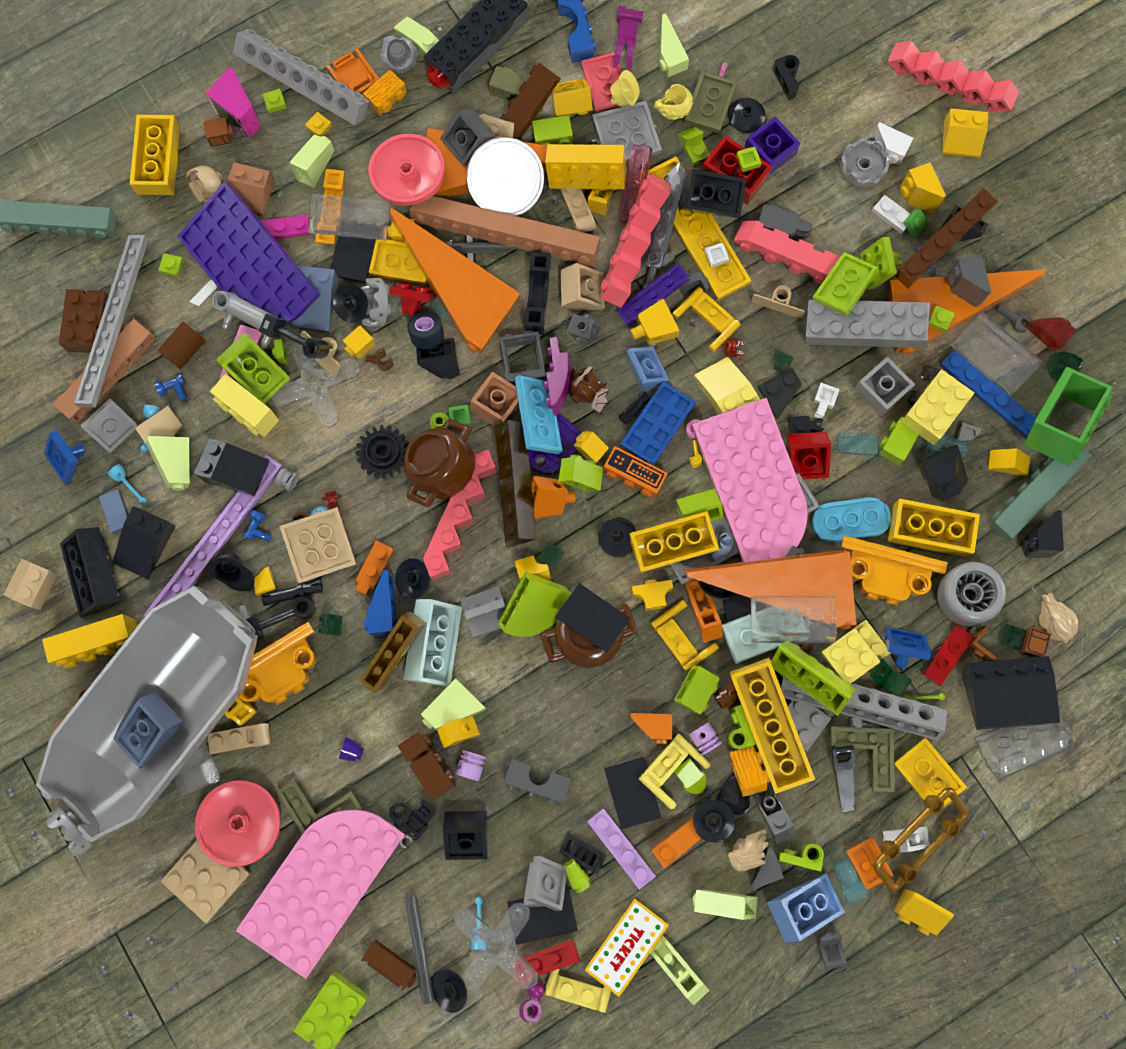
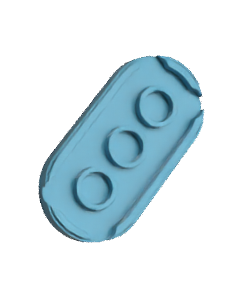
[811,497,892,543]

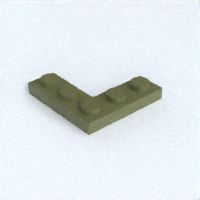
[830,727,895,792]
[276,780,363,834]

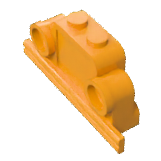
[841,535,948,606]
[239,622,317,705]

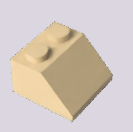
[560,263,605,311]
[3,559,58,610]

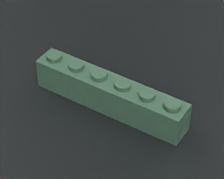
[0,201,117,238]
[989,448,1092,542]

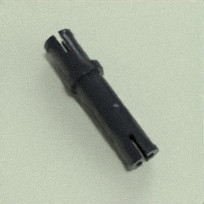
[261,580,323,606]

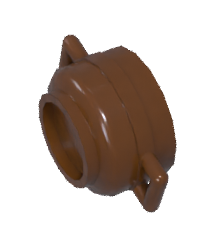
[404,419,475,507]
[540,604,637,668]

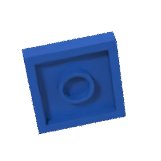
[44,430,86,484]
[884,627,931,668]

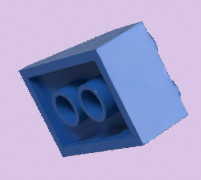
[364,570,397,638]

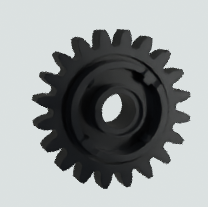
[355,425,409,480]

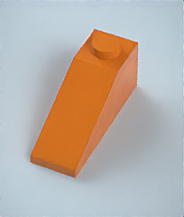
[684,579,723,643]
[650,817,702,868]

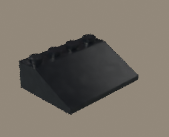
[962,656,1061,730]

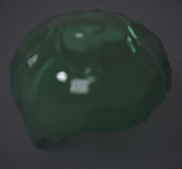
[1046,351,1083,382]

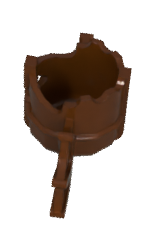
[569,366,609,415]

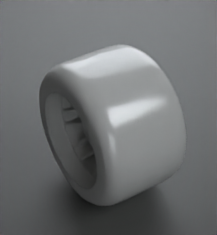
[937,562,1006,626]

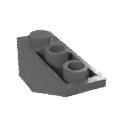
[751,782,795,845]

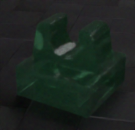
[772,350,794,372]
[538,542,565,570]
[318,614,342,636]
[999,624,1027,650]

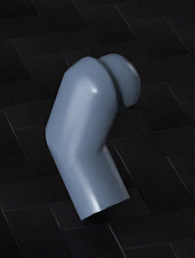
[710,533,733,562]

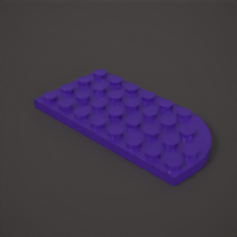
[177,182,320,324]

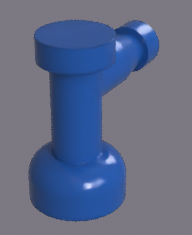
[154,374,187,401]
[243,510,272,542]

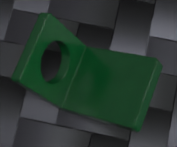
[870,658,912,697]

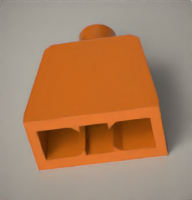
[531,476,576,519]

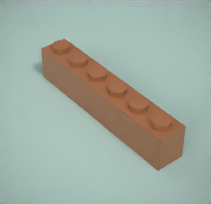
[53,319,157,424]

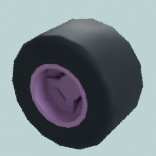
[407,312,444,349]

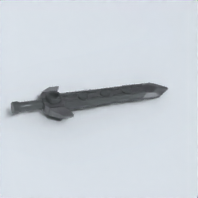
[641,163,685,289]

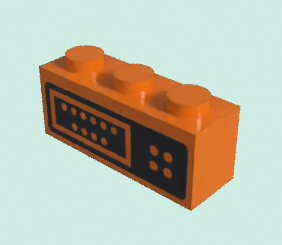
[603,446,668,498]

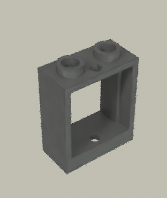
[500,330,546,386]

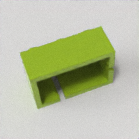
[293,971,370,1049]

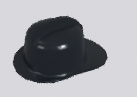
[208,553,255,592]

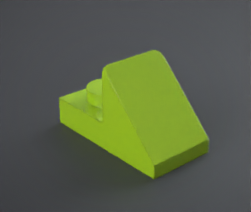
[677,127,710,166]

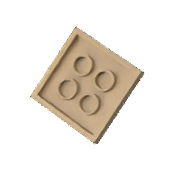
[280,507,357,583]
[160,840,251,924]

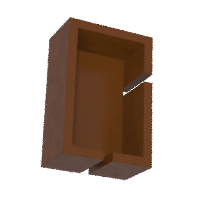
[59,289,109,353]
[398,732,457,800]

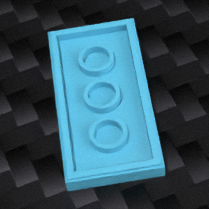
[515,375,562,454]

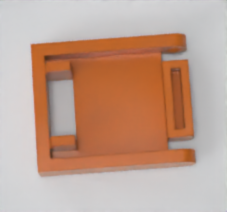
[326,48,379,95]

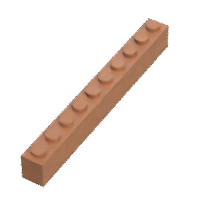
[410,196,600,266]

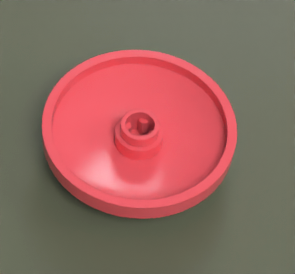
[368,134,445,206]
[195,780,281,867]

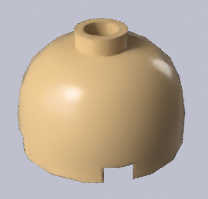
[186,165,223,205]

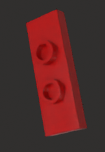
[922,625,974,686]

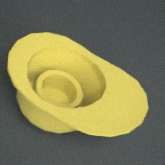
[610,70,639,107]

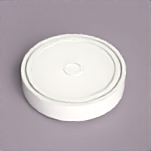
[466,137,544,216]

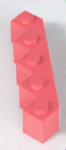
[888,41,1019,113]
[600,174,670,308]
[734,221,840,285]
[423,449,497,581]

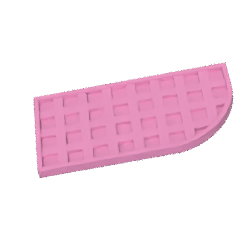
[691,398,807,562]
[236,810,405,979]

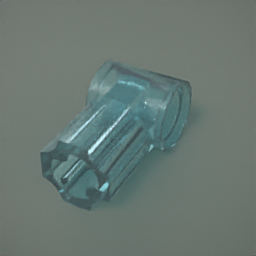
[926,433,969,460]
[832,859,869,906]

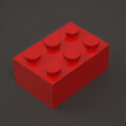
[702,135,772,205]

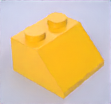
[551,78,593,117]
[942,108,989,158]
[900,162,946,214]
[893,889,954,936]

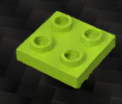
[860,237,903,289]

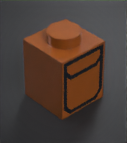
[203,117,235,147]
[1019,626,1051,657]

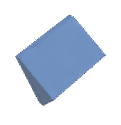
[626,347,670,392]

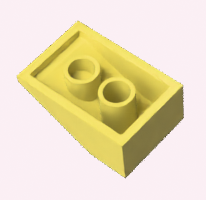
[694,357,760,415]

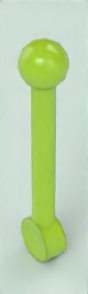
[903,693,946,701]

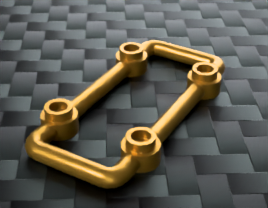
[873,787,968,891]

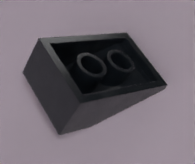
[679,169,746,218]
[194,438,270,496]
[112,506,176,580]

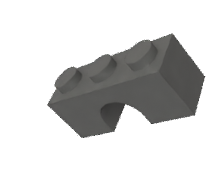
[504,759,571,806]

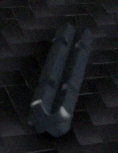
[619,391,650,424]

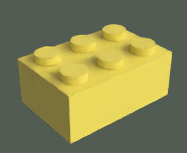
[901,369,974,445]
[210,374,279,437]

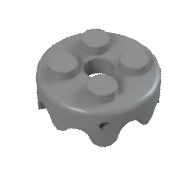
[840,138,890,187]
[361,278,391,327]
[46,807,92,856]

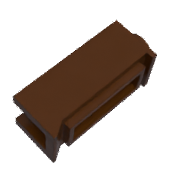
[361,940,417,991]

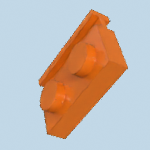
[845,837,894,890]

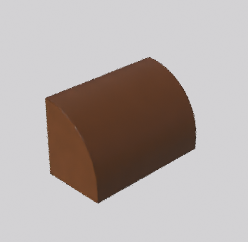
[158,321,206,370]

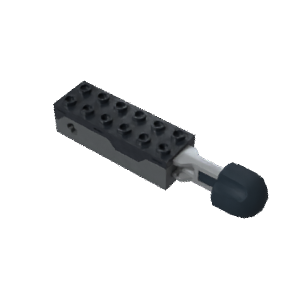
[424,0,529,94]

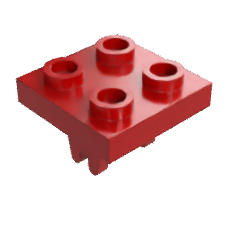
[389,283,436,316]

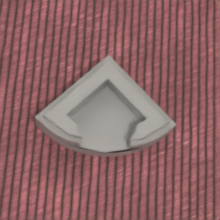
[955,422,982,443]

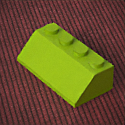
[771,640,857,716]

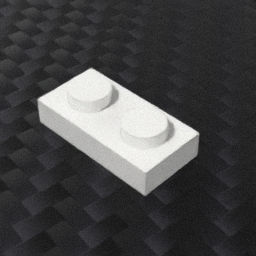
[871,195,910,234]

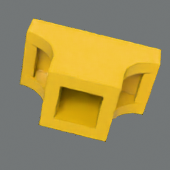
[631,579,673,611]
[225,697,257,726]
[437,715,480,748]

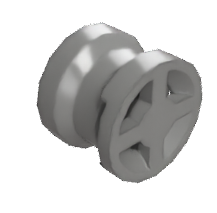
[275,467,299,492]

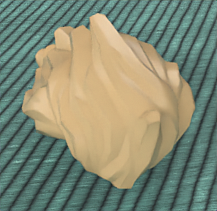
[1039,593,1079,643]
[728,830,768,872]

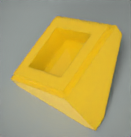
[254,567,276,596]

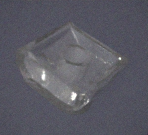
[174,742,221,797]

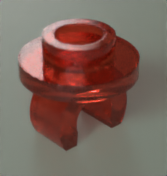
[724,338,744,357]
[321,491,341,510]

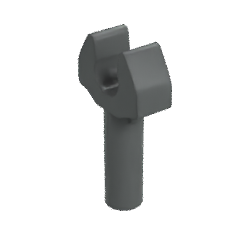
[996,305,1033,333]

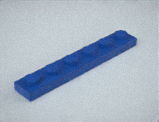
[940,350,1036,439]

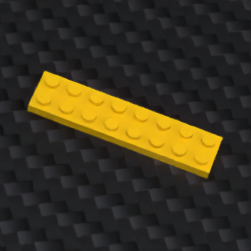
[643,157,752,301]

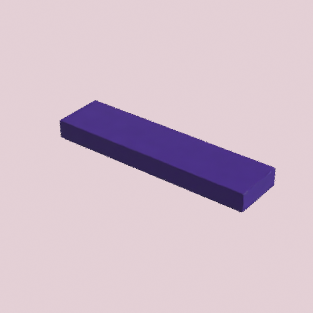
[616,263,690,326]

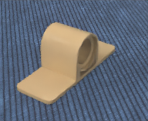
[751,285,805,319]
[299,331,340,378]

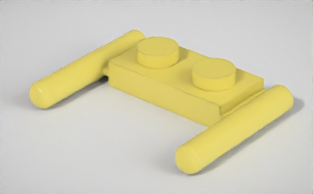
[639,733,711,809]
[544,969,611,1013]

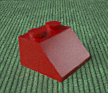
[786,432,831,479]

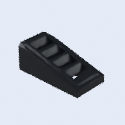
[559,834,607,874]

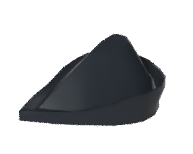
[716,772,750,815]

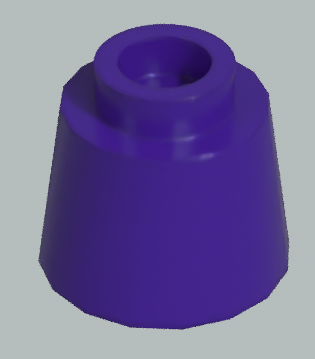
[339,737,364,762]

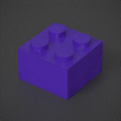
[744,116,800,175]

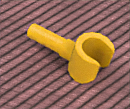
[689,440,702,468]

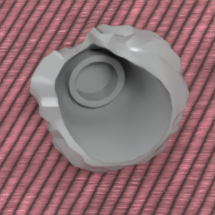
[380,36,418,73]

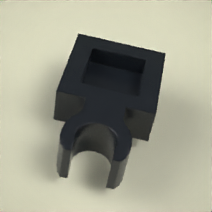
[788,416,824,434]

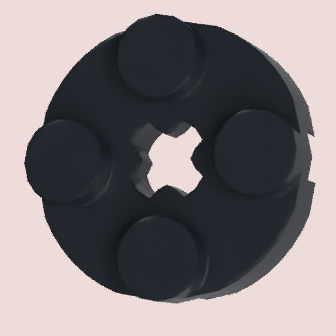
[598,517,636,558]

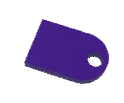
[528,414,582,475]

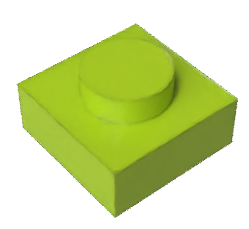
[263,88,287,113]
[736,147,761,172]
[158,253,184,277]
[929,305,955,333]
[272,339,288,365]

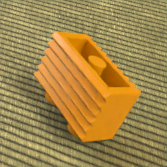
[363,69,407,116]
[730,746,770,797]

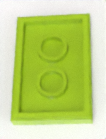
[813,252,878,316]

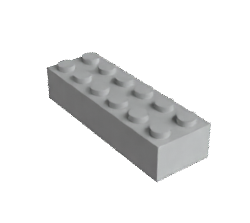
[806,300,930,348]

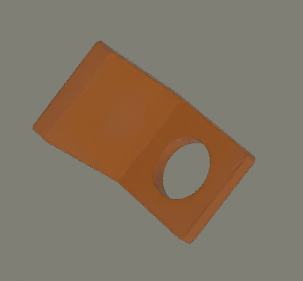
[968,625,997,661]

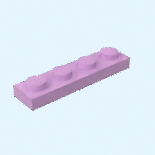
[587,809,656,890]

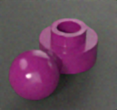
[519,982,545,1023]

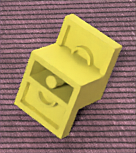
[821,620,890,684]

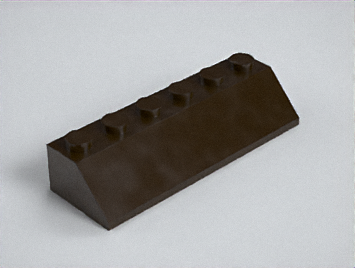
[495,420,537,548]

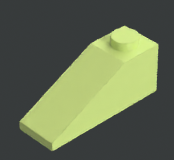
[659,13,689,77]
[394,16,439,61]
[650,936,710,1005]

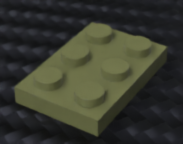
[684,71,737,134]

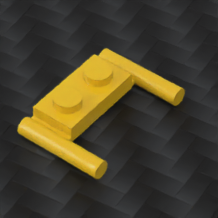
[672,287,741,352]
[650,600,719,672]

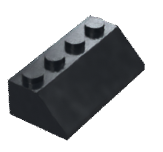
[60,527,119,618]

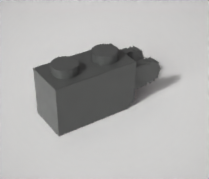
[759,204,813,240]

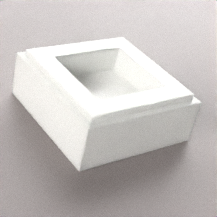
[704,243,730,268]

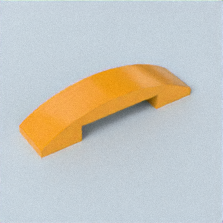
[315,169,345,245]

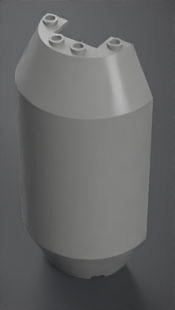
[36,586,258,842]

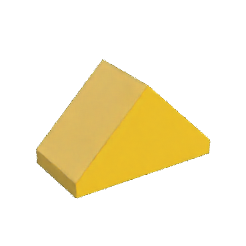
[588,189,614,216]
[988,448,1030,477]

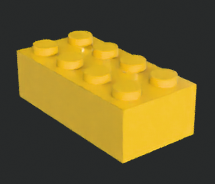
[130,115,181,195]
[545,144,627,190]
[888,499,980,558]
[42,614,138,669]

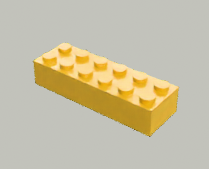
[730,658,815,794]

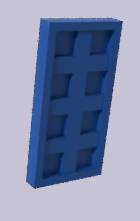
[620,381,696,466]

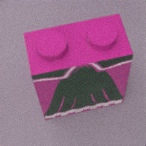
[206,67,261,138]

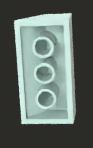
[403,599,462,687]

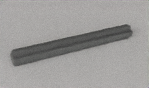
[405,895,434,1004]

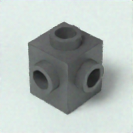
[567,314,600,344]

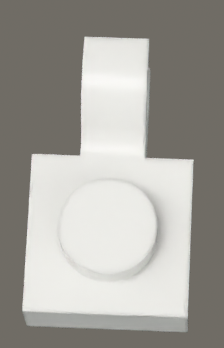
[813,383,840,419]

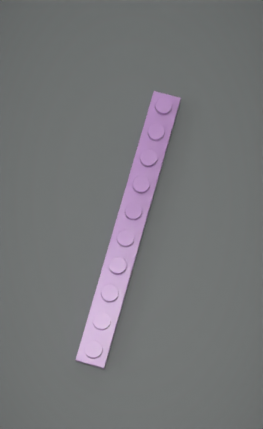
[144,455,283,616]

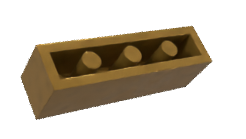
[359,611,426,693]

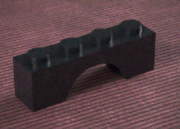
[524,252,551,335]

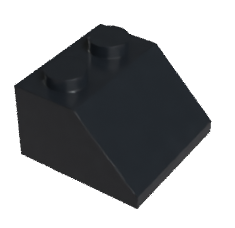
[1022,510,1064,558]
[443,811,488,860]

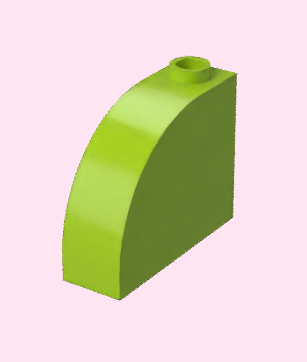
[497,571,572,637]

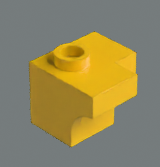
[515,555,552,581]

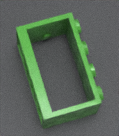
[1024,367,1113,466]

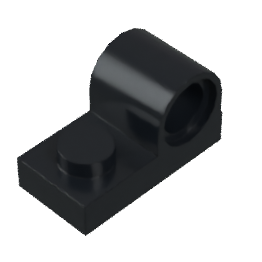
[772,55,800,100]

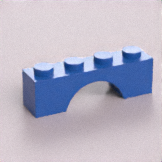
[555,0,596,63]

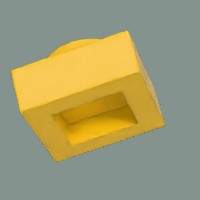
[305,112,332,137]

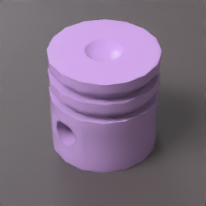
[689,722,723,756]
[455,750,486,781]

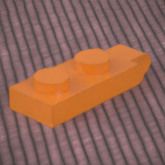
[355,541,395,596]

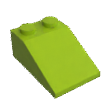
[216,332,290,404]

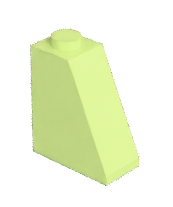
[290,134,334,188]
[147,436,190,491]
[421,678,486,729]
[693,890,758,920]

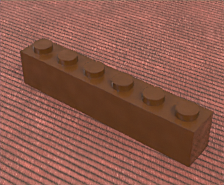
[894,188,998,289]

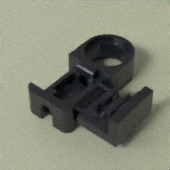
[389,799,438,840]

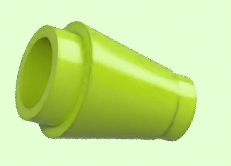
[564,859,591,893]

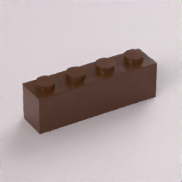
[499,63,561,141]

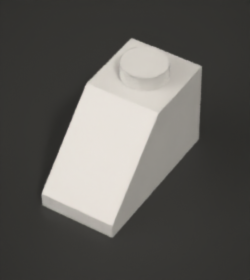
[873,122,913,166]
[883,826,930,852]

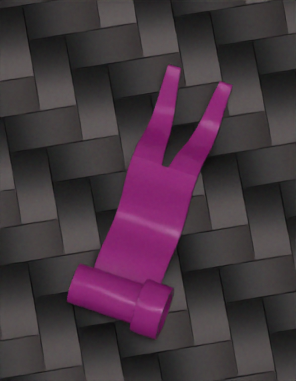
[613,6,643,71]

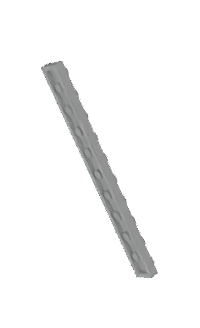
[74,235,149,408]

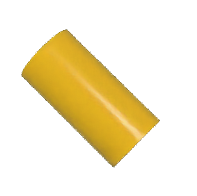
[629,511,719,573]

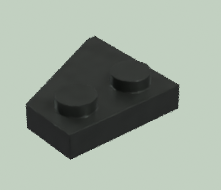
[758,368,802,419]

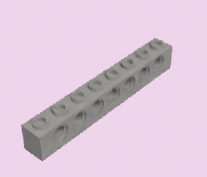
[233,29,370,125]
[779,675,947,741]

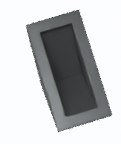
[750,847,784,888]

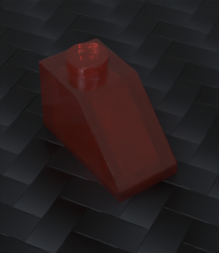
[1025,317,1076,351]

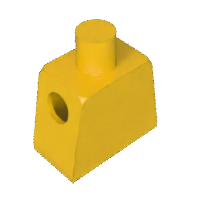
[630,299,679,345]

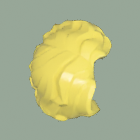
[654,84,693,120]

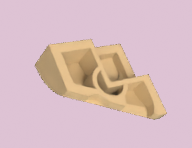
[135,406,183,445]

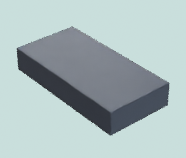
[99,489,128,534]

